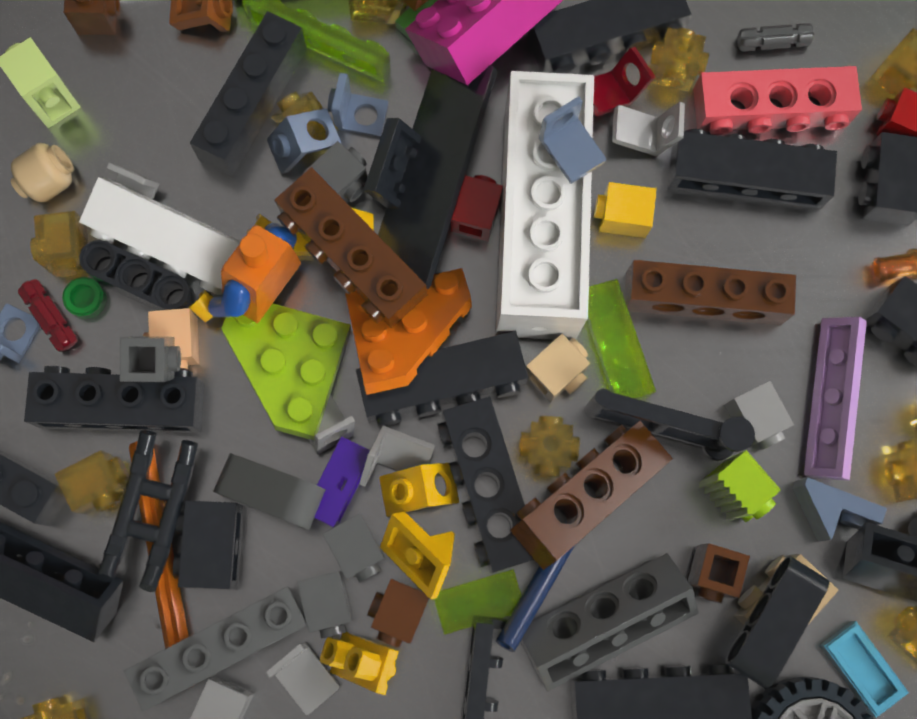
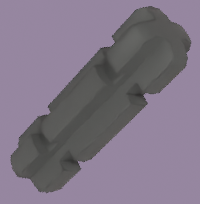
[737,23,814,52]

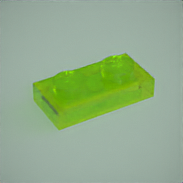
[434,569,522,635]

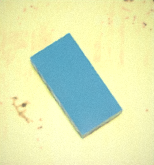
[819,621,909,718]

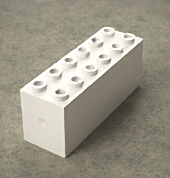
[496,71,594,340]

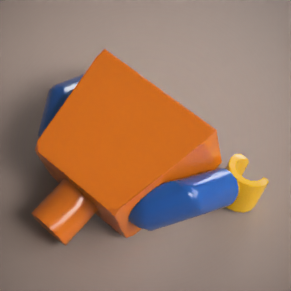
[188,214,301,324]

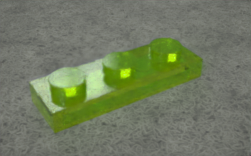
[587,279,656,399]

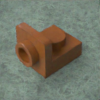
[169,0,233,32]

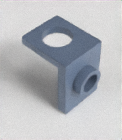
[327,72,389,138]
[538,96,606,184]
[267,108,341,174]
[0,304,40,363]

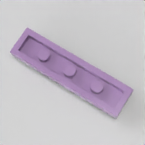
[804,317,867,480]

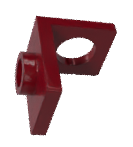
[593,47,655,116]

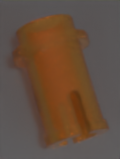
[872,248,917,283]

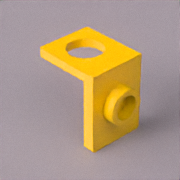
[379,463,459,517]

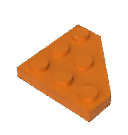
[345,268,472,395]

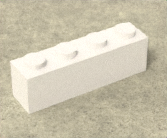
[79,177,241,295]

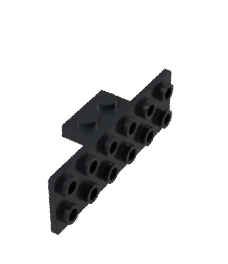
[363,65,497,289]

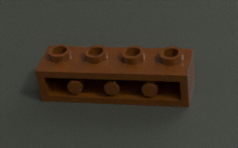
[274,167,428,328]

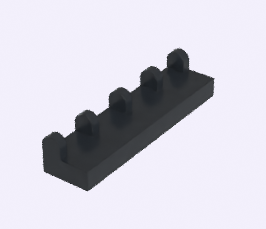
[461,615,507,719]

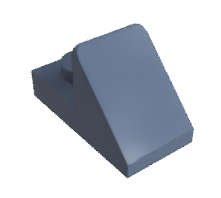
[793,477,887,542]

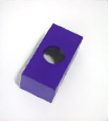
[314,436,370,528]

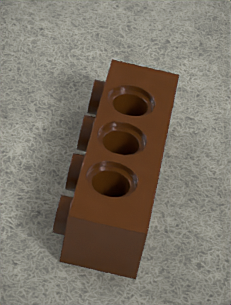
[623,260,796,325]
[510,421,673,570]

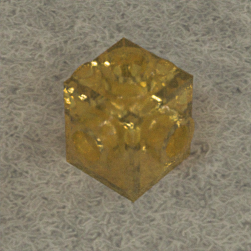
[650,28,709,92]
[519,416,580,477]

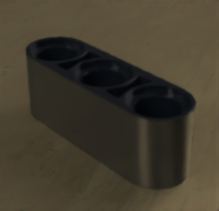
[79,240,197,312]
[726,556,829,689]

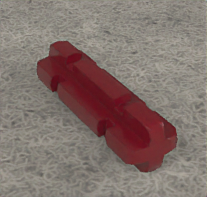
[18,279,78,352]

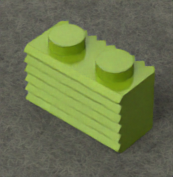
[699,450,781,523]

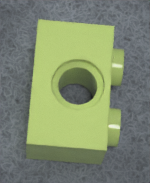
[0,37,81,129]

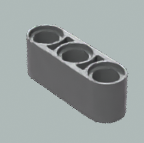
[213,453,326,530]

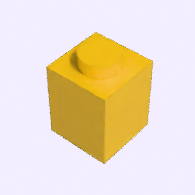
[594,182,657,238]

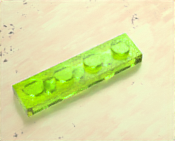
[242,0,391,82]

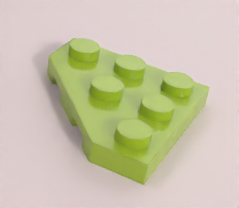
[221,304,351,440]

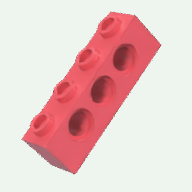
[693,66,862,136]

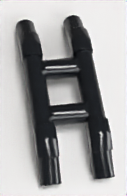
[96,430,198,592]

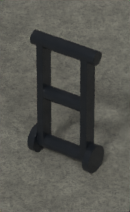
[584,389,755,461]

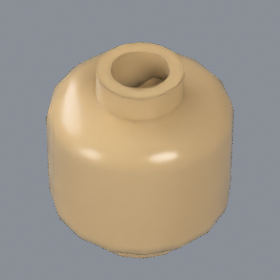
[10,143,74,202]

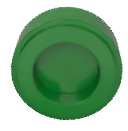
[62,277,107,319]

